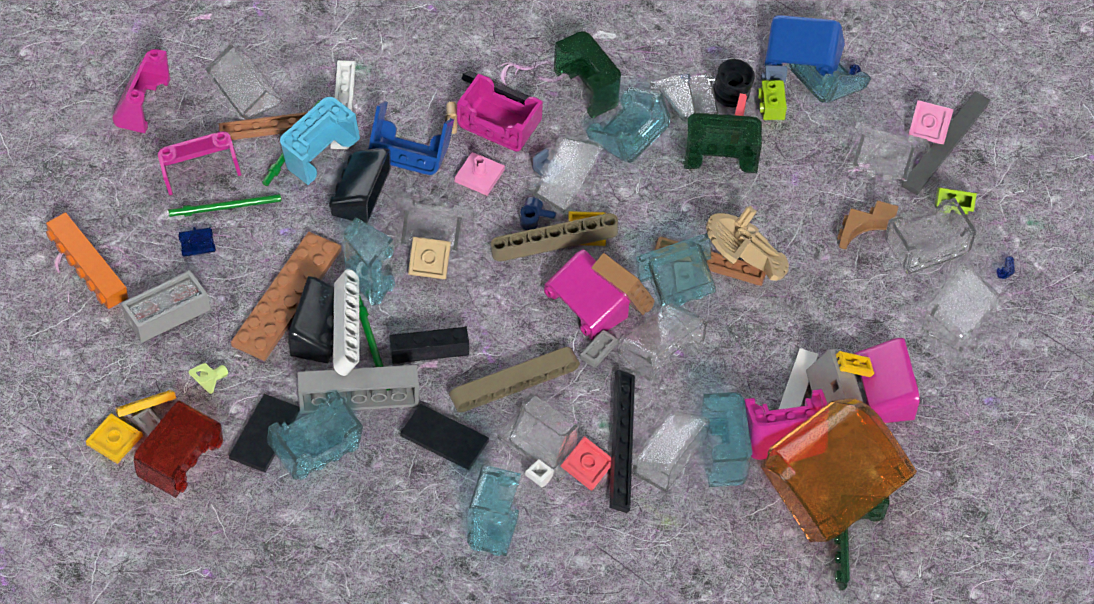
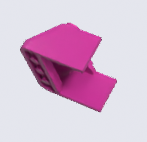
[158,131,241,195]

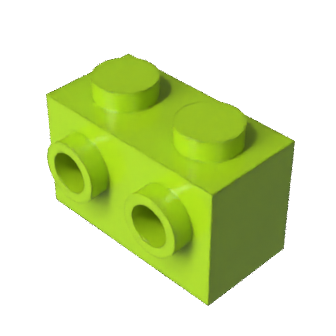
[758,80,787,120]
[935,187,977,215]

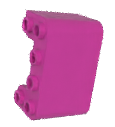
[457,73,543,152]
[742,389,830,460]

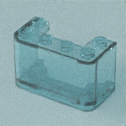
[267,391,363,480]
[699,392,752,487]
[467,466,521,556]

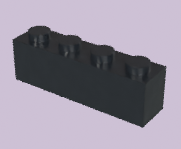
[389,326,469,364]

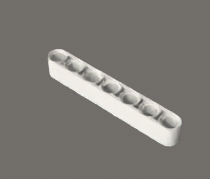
[333,269,359,376]

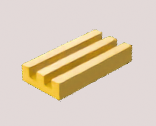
[835,351,874,377]

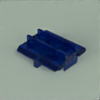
[178,227,216,257]

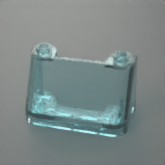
[789,63,871,103]
[585,87,671,163]

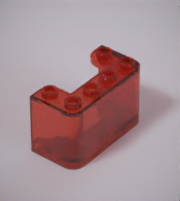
[134,401,223,498]

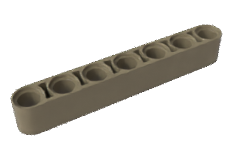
[491,213,618,261]
[449,347,580,412]

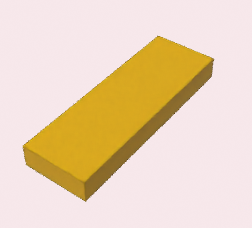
[115,390,177,417]

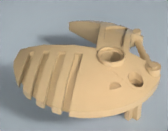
[706,206,789,281]

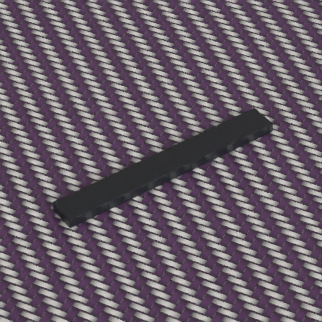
[609,370,635,513]

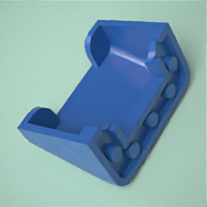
[765,15,845,77]

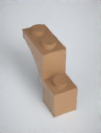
[837,200,899,249]

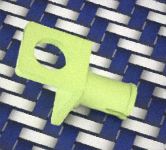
[188,363,228,394]

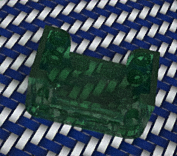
[554,31,621,118]
[684,113,762,174]

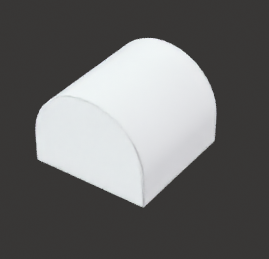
[525,459,554,487]

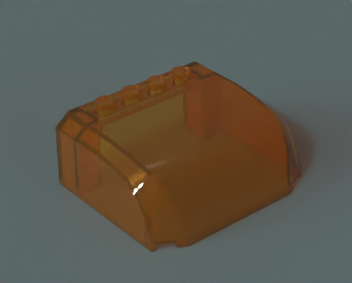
[761,398,917,542]

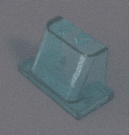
[636,233,716,310]

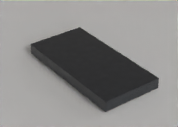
[229,394,300,473]
[400,404,489,470]

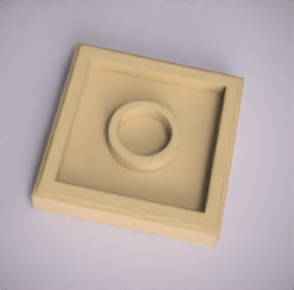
[408,237,451,280]

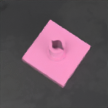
[909,100,953,145]
[455,152,505,196]

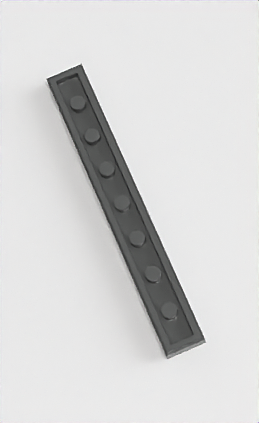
[902,92,990,195]

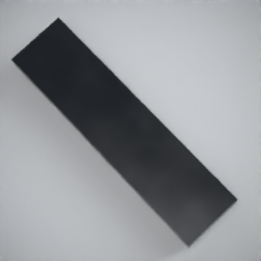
[461,71,531,105]

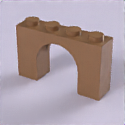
[591,253,655,315]

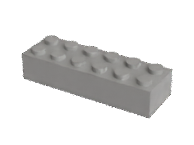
[298,364,419,414]

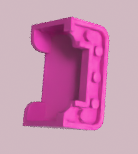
[112,49,170,133]
[544,249,630,341]
[851,338,919,425]

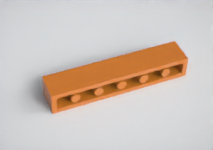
[46,212,128,309]

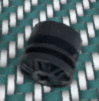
[712,59,755,107]

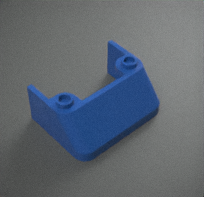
[368,101,454,175]

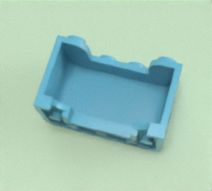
[280,97,360,185]

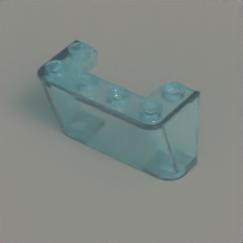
[343,218,395,306]

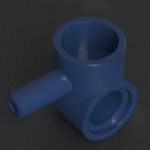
[520,197,556,230]

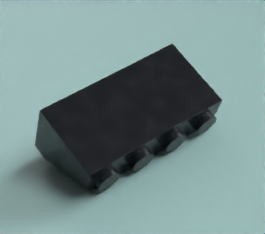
[329,147,391,225]
[289,276,334,364]

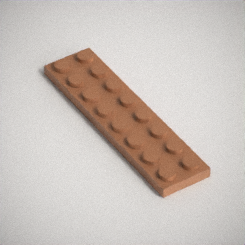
[231,231,342,361]

